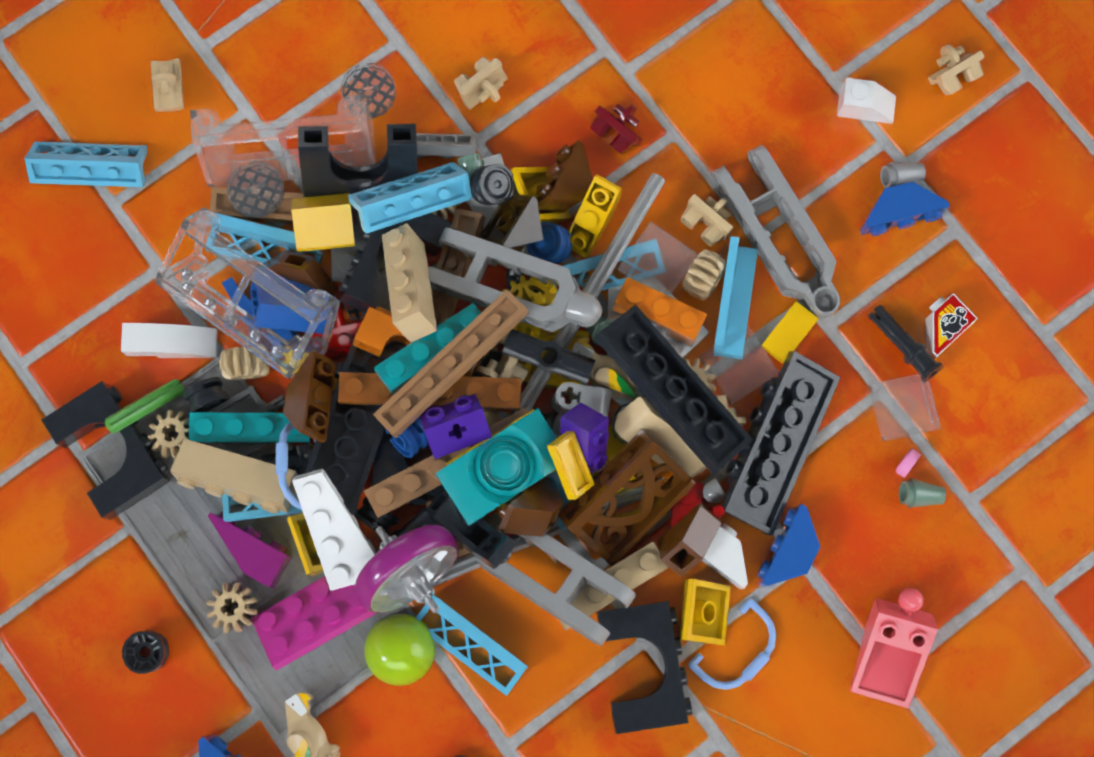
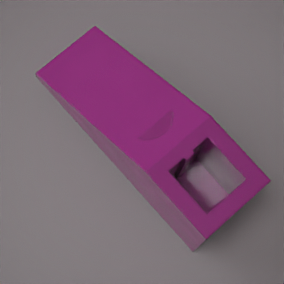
[208,511,292,588]

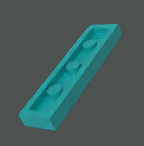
[374,303,481,394]
[189,412,310,443]

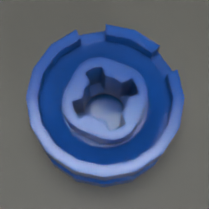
[527,222,573,264]
[385,417,429,458]

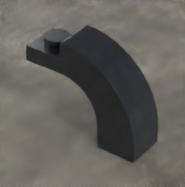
[424,489,517,569]

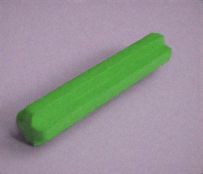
[104,379,184,433]

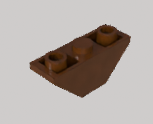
[536,140,593,210]
[246,250,338,305]
[283,350,337,443]
[498,476,564,537]

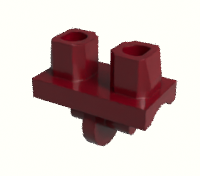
[590,104,642,155]

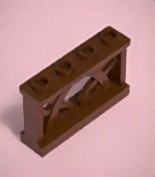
[558,429,695,567]

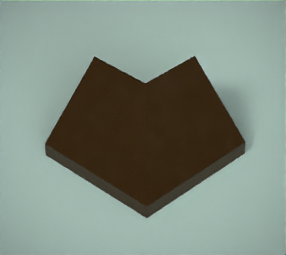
[479,195,543,252]

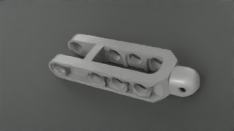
[711,145,840,317]
[428,228,602,332]
[475,513,636,646]

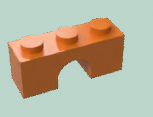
[613,277,707,347]
[353,307,414,357]

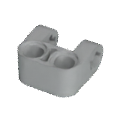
[550,382,612,417]

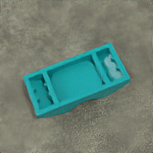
[435,409,557,526]

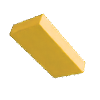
[760,301,819,364]
[547,431,595,500]

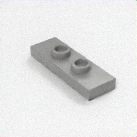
[416,133,476,159]

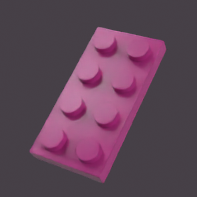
[251,576,376,671]

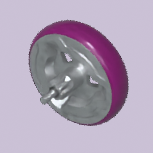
[355,524,458,613]

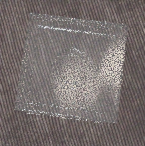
[617,222,698,296]
[699,326,779,405]
[869,374,941,442]

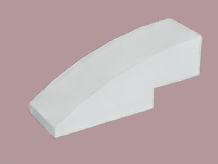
[121,323,218,358]

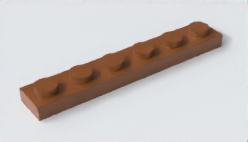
[338,372,521,410]

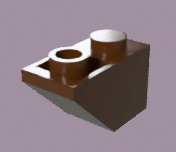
[657,503,721,577]

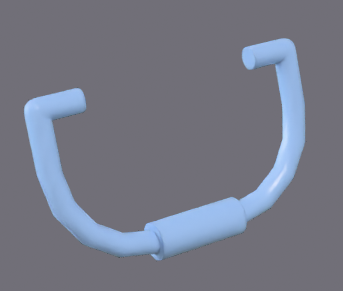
[275,422,316,510]
[688,598,777,690]

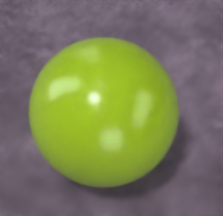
[364,613,436,686]

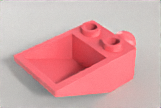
[850,588,938,708]

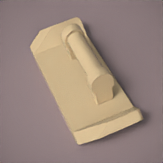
[614,397,707,478]

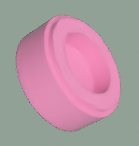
[895,448,921,478]

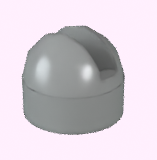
[703,477,726,503]

